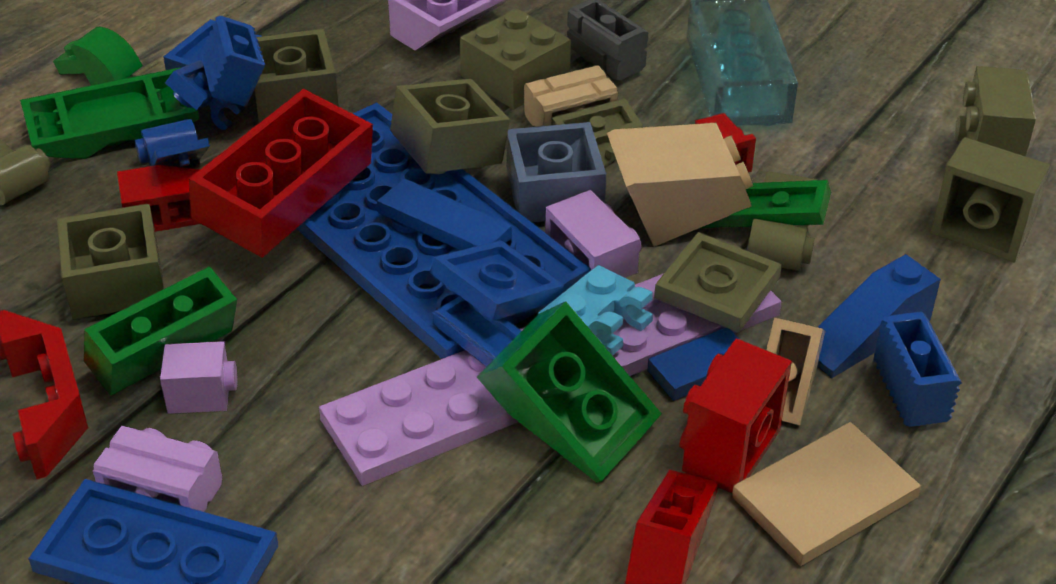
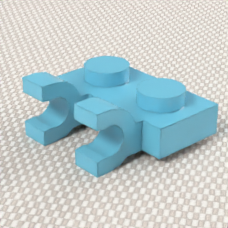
[538,265,653,355]

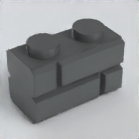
[567,0,648,81]

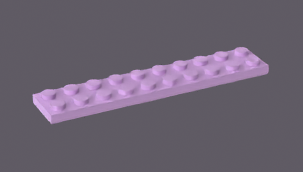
[319,274,782,486]

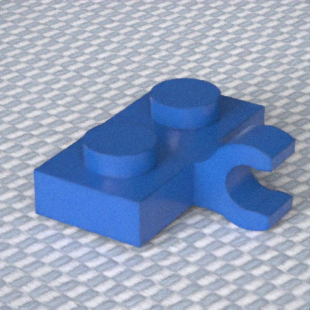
[165,60,245,130]

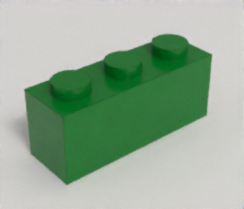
[84,266,237,396]

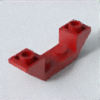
[0,310,89,480]

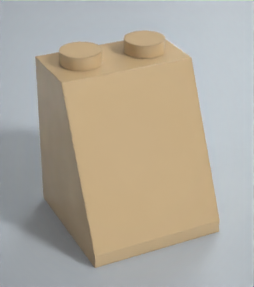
[607,123,753,247]

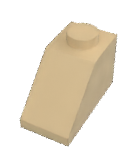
[767,317,825,425]

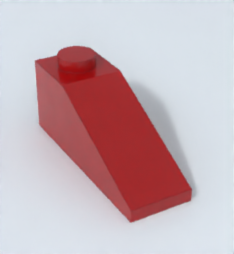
[117,165,200,232]
[625,469,719,584]

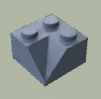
[506,122,606,222]

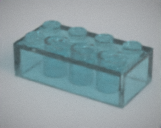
[687,0,798,126]

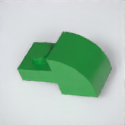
[53,27,143,85]

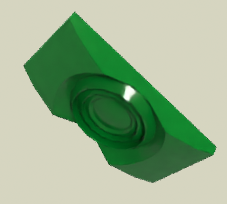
[20,67,199,159]

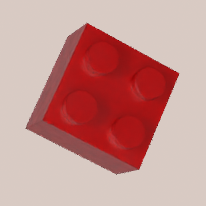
[679,338,792,494]

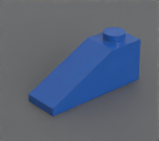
[817,254,941,378]

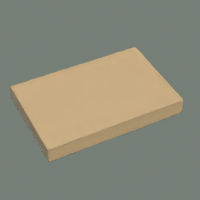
[732,422,921,566]

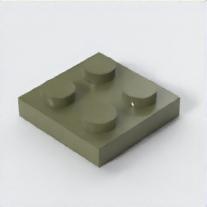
[654,232,782,333]

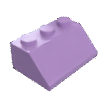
[388,0,509,51]

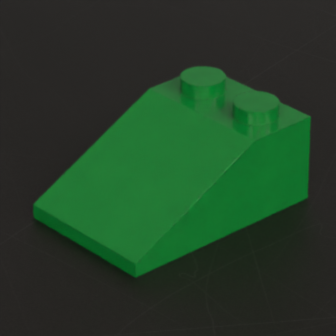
[477,301,662,483]

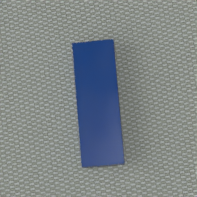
[377,178,512,250]

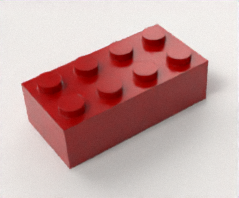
[189,88,373,258]

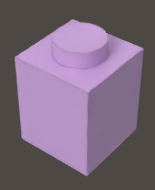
[160,341,237,414]

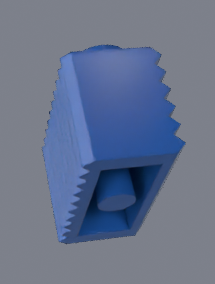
[201,16,266,106]
[873,312,962,427]

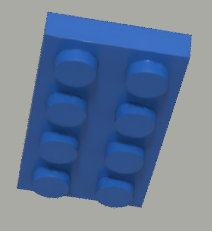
[28,479,278,584]

